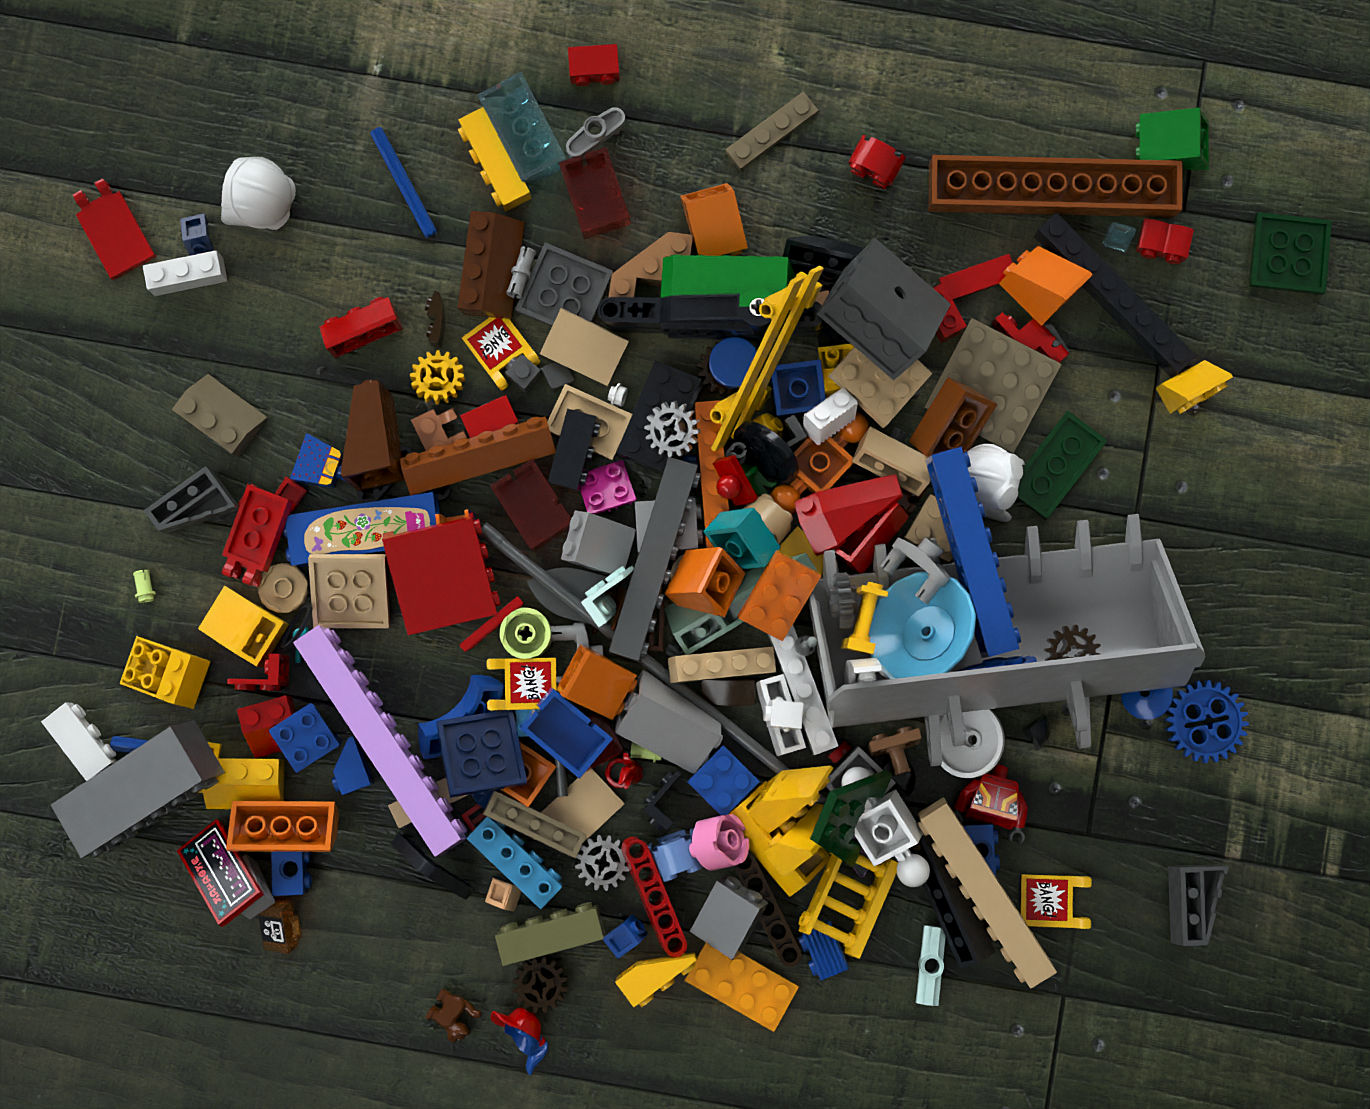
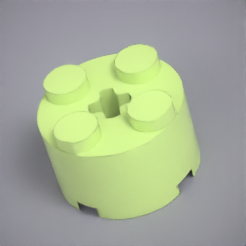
[500,608,553,659]

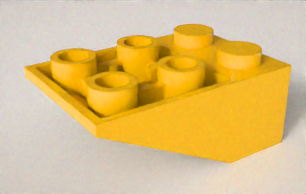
[1156,360,1233,414]
[198,586,289,668]
[120,636,211,709]
[747,765,833,834]
[615,952,697,1007]

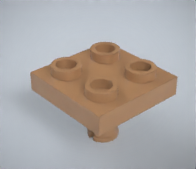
[867,726,922,775]

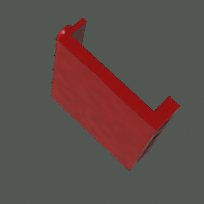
[382,512,501,635]

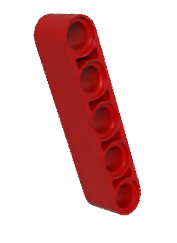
[621,836,687,957]

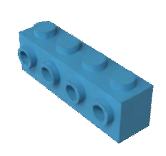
[466,816,563,909]

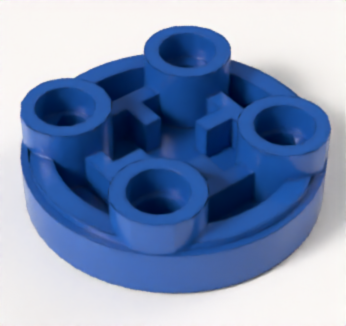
[709,337,757,389]

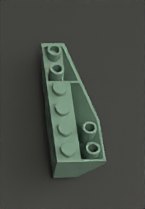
[664,553,818,655]

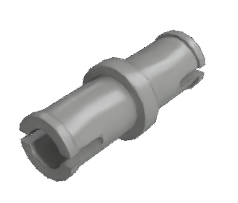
[506,247,536,299]

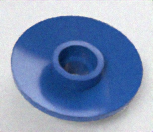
[1121,688,1173,720]

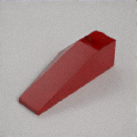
[794,474,903,556]

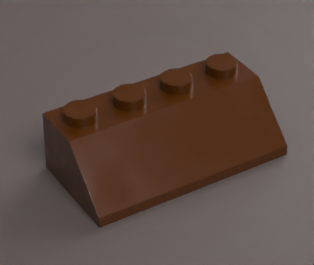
[457,211,525,320]

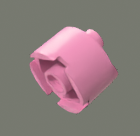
[689,814,749,871]

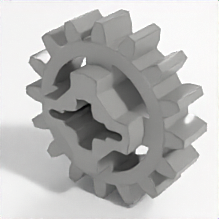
[644,401,701,457]
[575,835,629,891]

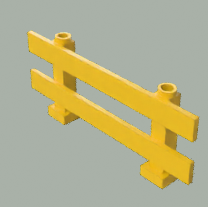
[710,265,824,451]

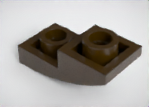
[425,291,445,348]
[701,677,756,706]

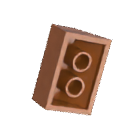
[909,377,997,457]

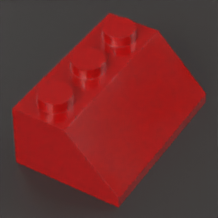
[319,297,403,358]

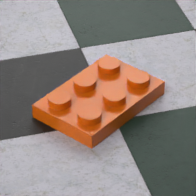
[738,550,821,641]

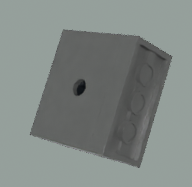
[817,238,951,380]

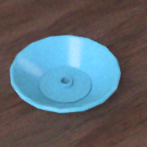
[868,572,976,679]

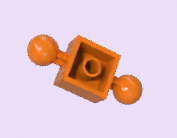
[770,412,869,515]

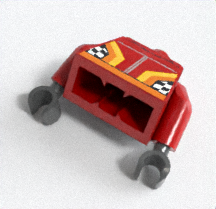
[954,765,1028,843]

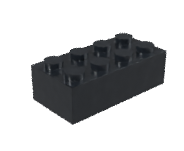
[617,360,702,475]

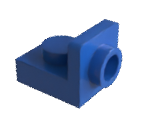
[603,914,648,959]

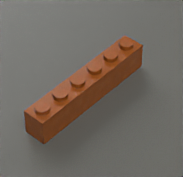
[400,416,556,496]

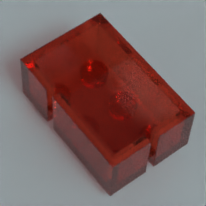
[559,147,631,239]
[490,459,571,552]

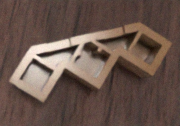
[609,232,693,297]

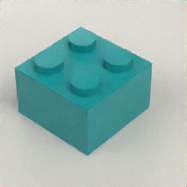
[703,508,780,569]

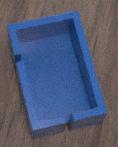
[518,687,613,779]

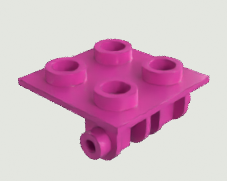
[580,460,636,515]

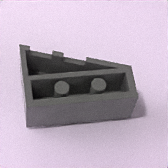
[144,466,239,534]
[1168,864,1229,946]

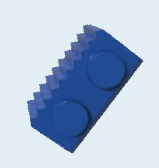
[798,919,849,980]

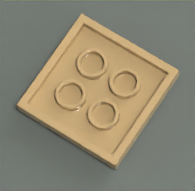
[828,347,932,428]
[308,554,390,628]

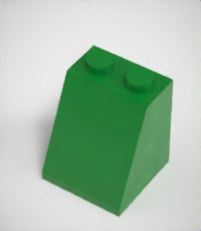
[1136,107,1209,170]

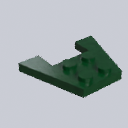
[810,770,893,867]

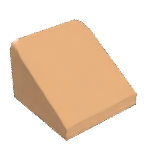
[485,878,522,911]

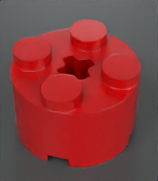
[848,135,906,190]

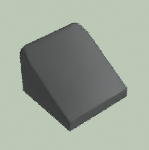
[541,362,575,392]

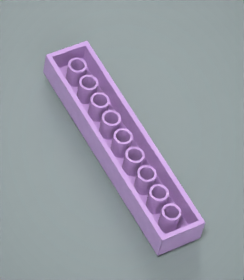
[293,625,467,857]

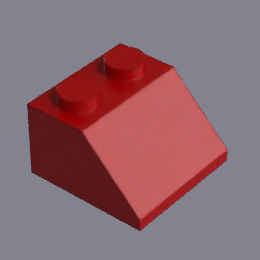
[237,695,296,759]

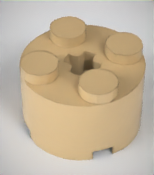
[743,494,793,544]

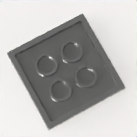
[515,242,613,327]

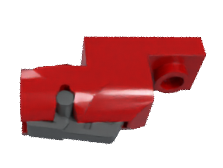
[992,312,1070,363]

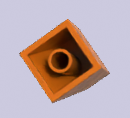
[680,183,748,256]
[999,246,1093,326]
[665,547,746,617]
[556,644,637,720]

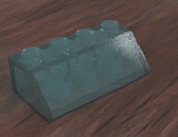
[478,72,570,182]

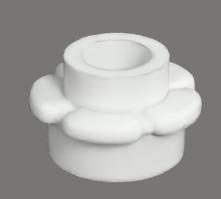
[608,383,628,407]

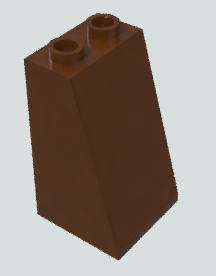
[341,379,405,491]

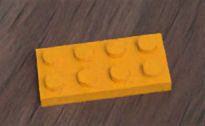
[685,942,799,1032]

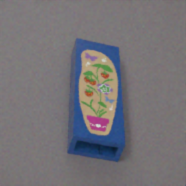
[283,492,440,567]

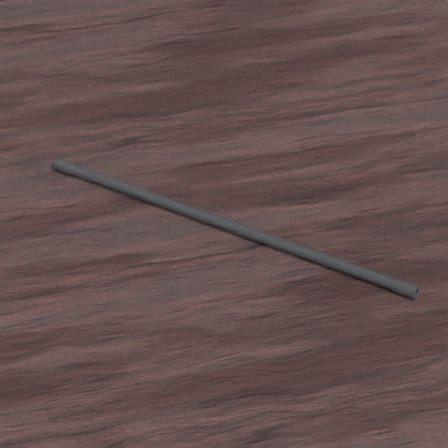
[479,523,827,805]

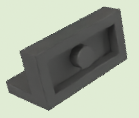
[783,415,807,451]

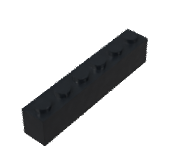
[909,815,995,969]

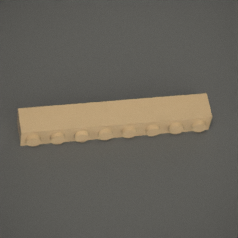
[917,797,1057,989]

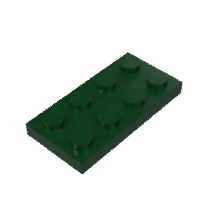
[1017,410,1108,520]

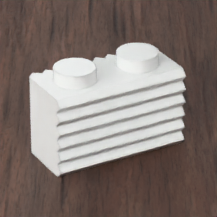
[802,388,858,445]

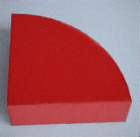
[827,740,852,763]

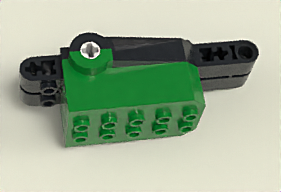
[598,255,829,346]

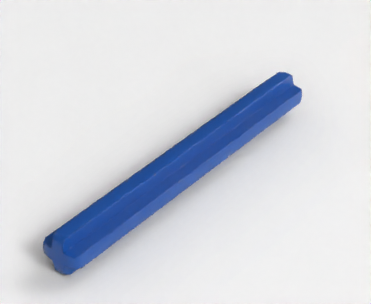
[370,127,437,238]

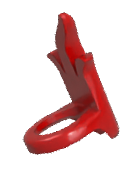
[605,753,643,790]

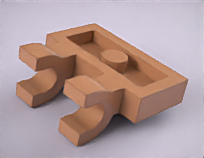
[411,408,468,451]

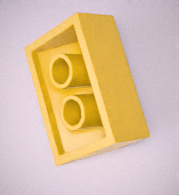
[202,758,285,809]
[763,803,824,877]

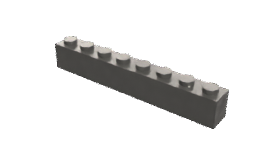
[609,457,701,662]

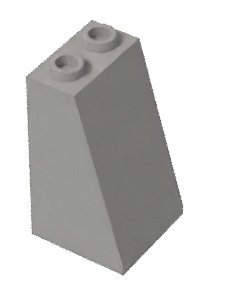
[615,670,723,774]

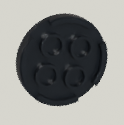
[733,421,799,484]

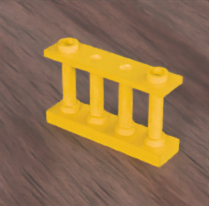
[840,582,888,655]
[798,853,898,959]

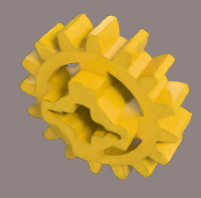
[410,350,465,405]

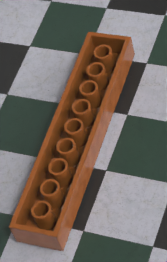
[928,155,1182,217]

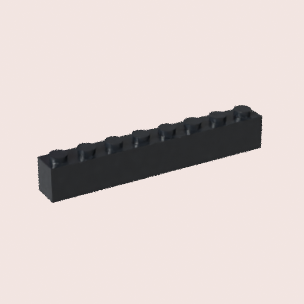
[1034,212,1196,378]

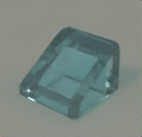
[1103,222,1136,252]

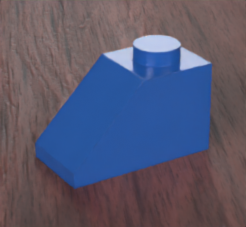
[332,736,374,795]

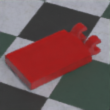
[72,178,156,280]
[222,484,293,587]

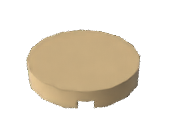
[258,563,309,613]

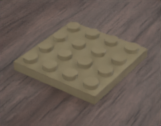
[925,318,1062,453]

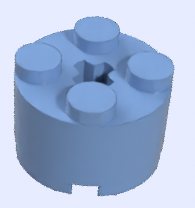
[647,828,702,882]

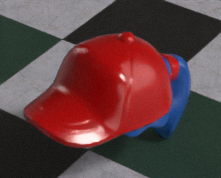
[490,1007,548,1075]

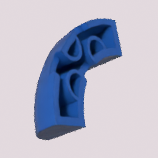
[418,675,504,759]

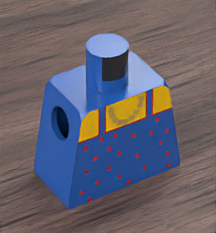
[290,434,346,488]

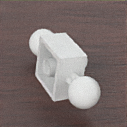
[841,767,930,887]

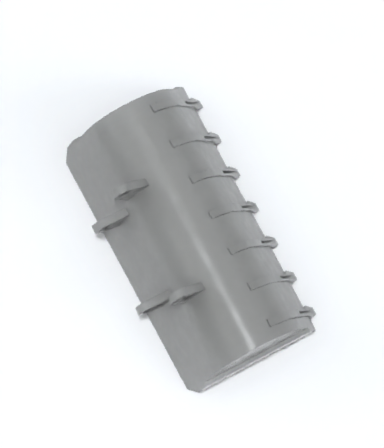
[808,514,1205,766]

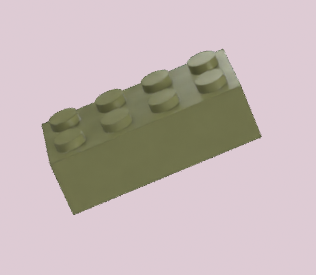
[495,902,606,966]

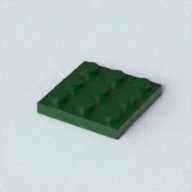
[1249,212,1332,295]

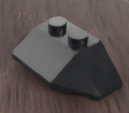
[783,235,864,293]

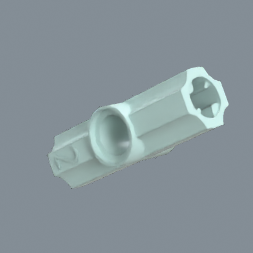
[916,925,946,1006]

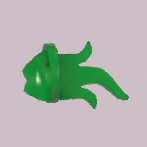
[742,464,777,496]

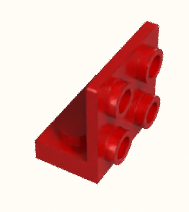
[227,654,290,691]

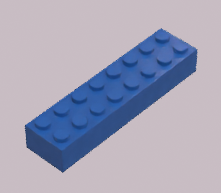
[925,447,1021,658]

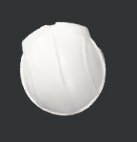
[221,157,296,230]
[967,444,1025,522]

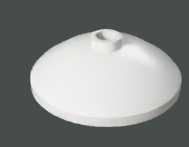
[939,709,1005,778]

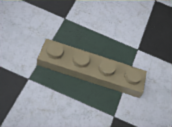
[725,91,818,171]
[482,791,586,858]

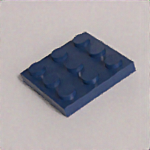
[436,710,527,798]

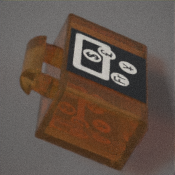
[258,897,302,954]

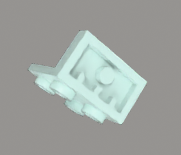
[581,566,634,627]

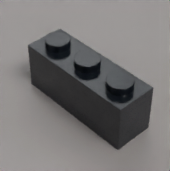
[548,408,602,490]

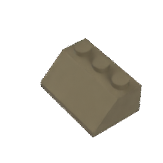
[172,374,268,458]

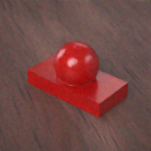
[712,455,758,506]

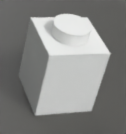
[763,700,803,730]

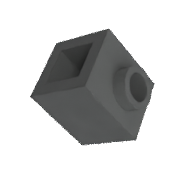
[505,354,542,394]

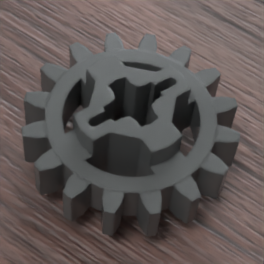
[828,572,858,629]

